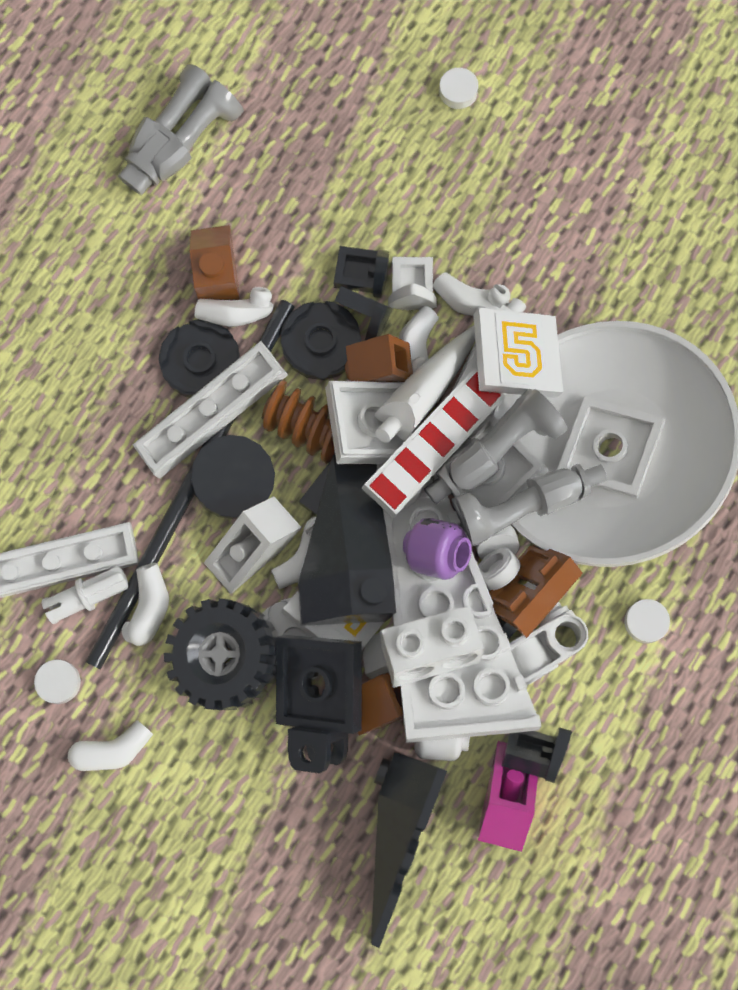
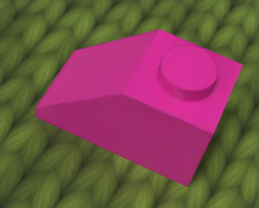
[478,741,538,852]

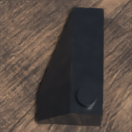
[298,455,396,626]
[371,752,447,948]

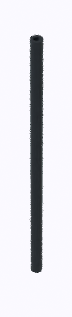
[86,300,295,670]

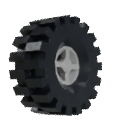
[164,598,276,710]

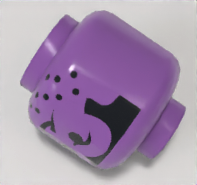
[403,518,472,580]

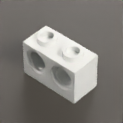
[381,605,484,688]

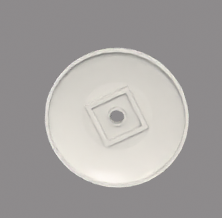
[491,321,738,567]

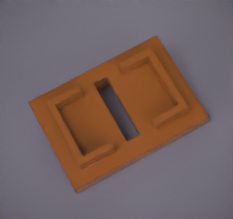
[489,545,583,638]

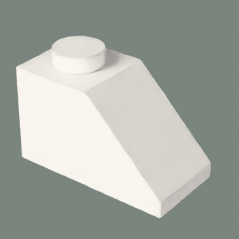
[204,496,301,594]

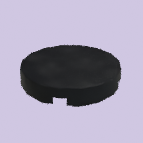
[281,301,361,380]
[158,319,240,398]
[190,435,275,519]

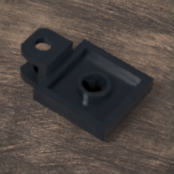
[276,635,362,774]

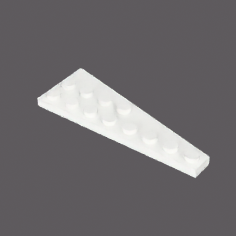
[377,425,541,743]

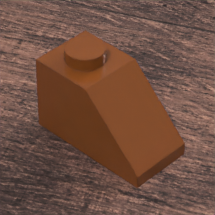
[189,225,240,300]

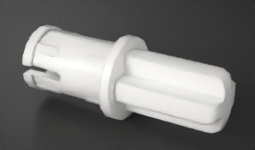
[42,567,128,624]

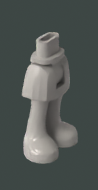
[118,64,244,195]
[424,389,568,504]
[452,464,607,546]

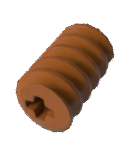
[261,380,335,464]

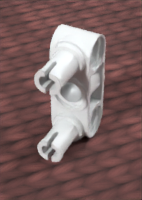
[510,582,588,686]

